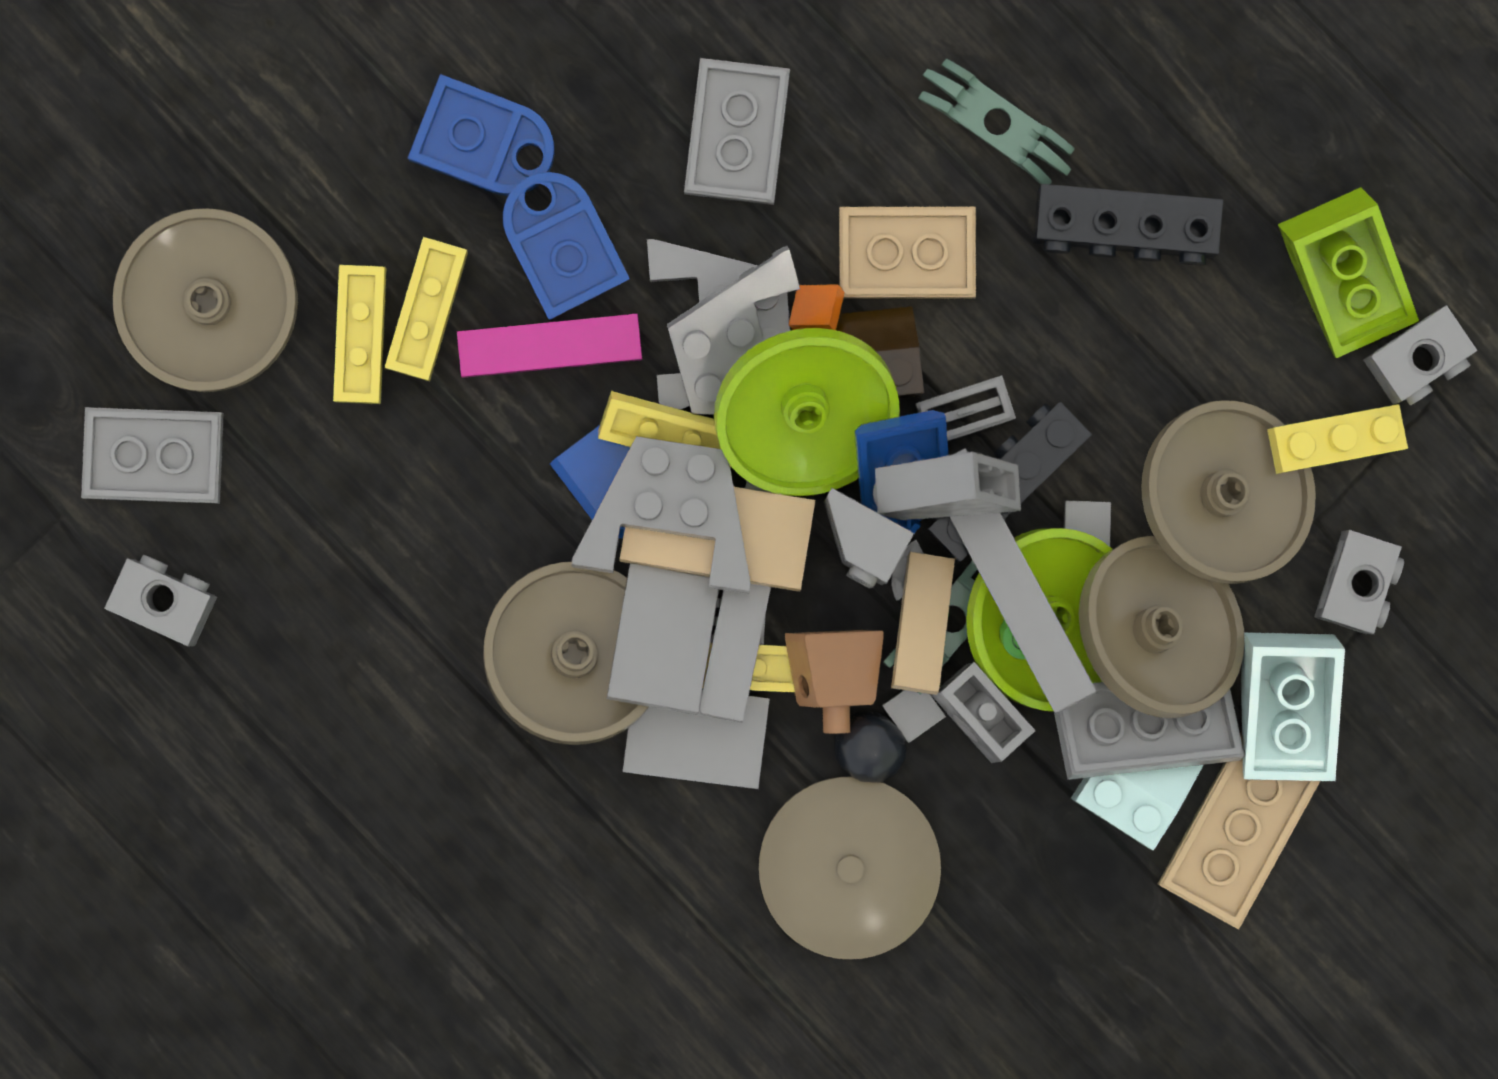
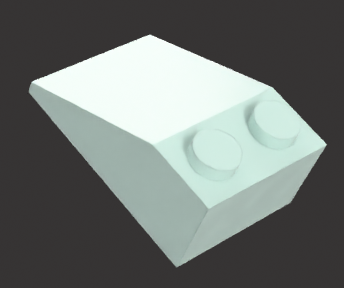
[1241,632,1345,781]
[1071,765,1203,851]

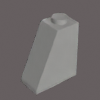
[873,452,1021,520]

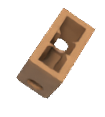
[785,630,883,734]

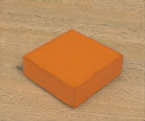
[788,285,845,330]

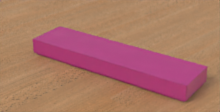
[457,314,642,378]

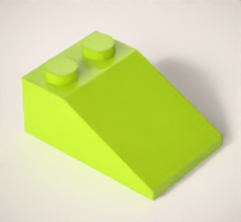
[1278,188,1419,358]

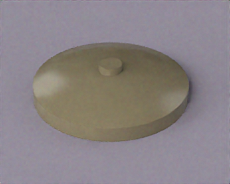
[113,209,298,392]
[1141,401,1316,584]
[1079,536,1245,718]
[483,562,649,745]
[759,776,941,960]

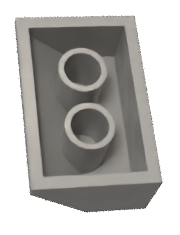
[824,488,914,589]

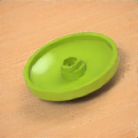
[714,328,900,496]
[966,528,1112,711]

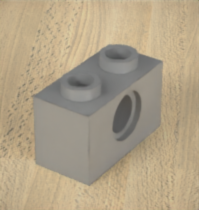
[1363,305,1478,405]
[1314,530,1404,634]
[104,555,217,646]
[931,662,1035,763]

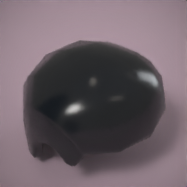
[834,712,907,783]

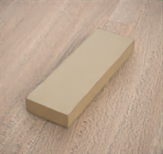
[891,552,955,695]

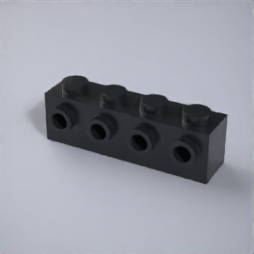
[1033,184,1223,265]
[926,402,1092,563]

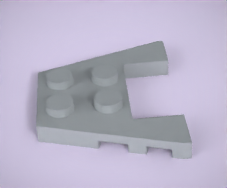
[647,239,790,410]
[667,246,800,415]
[572,436,751,594]

